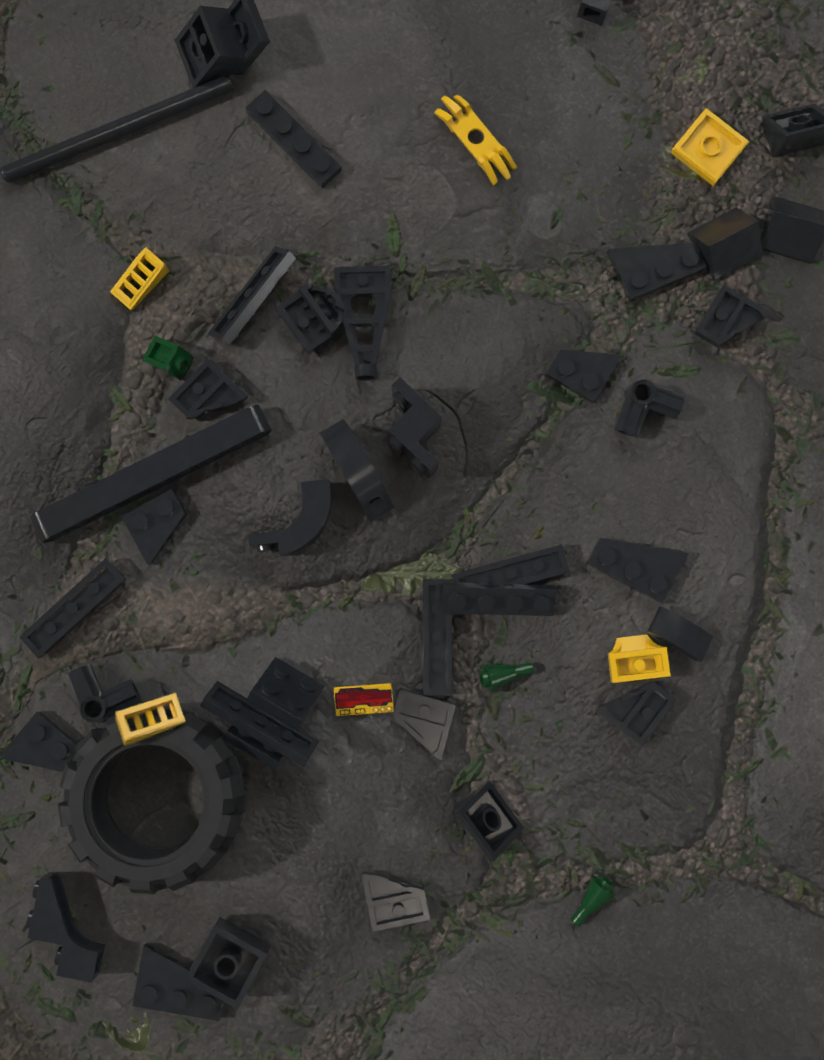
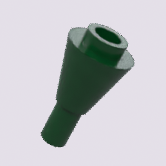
[479,663,534,693]
[571,875,616,927]

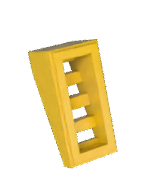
[110,247,169,311]
[115,693,185,746]

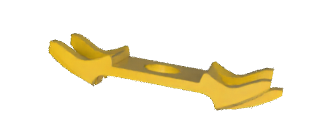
[434,95,517,186]

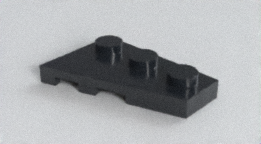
[586,538,689,604]

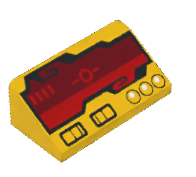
[334,683,394,716]

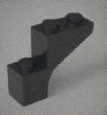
[26,872,105,982]

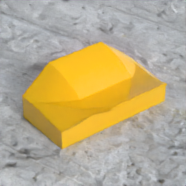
[608,634,671,683]

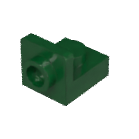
[142,336,194,381]

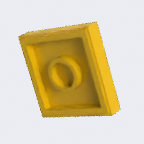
[670,108,749,186]

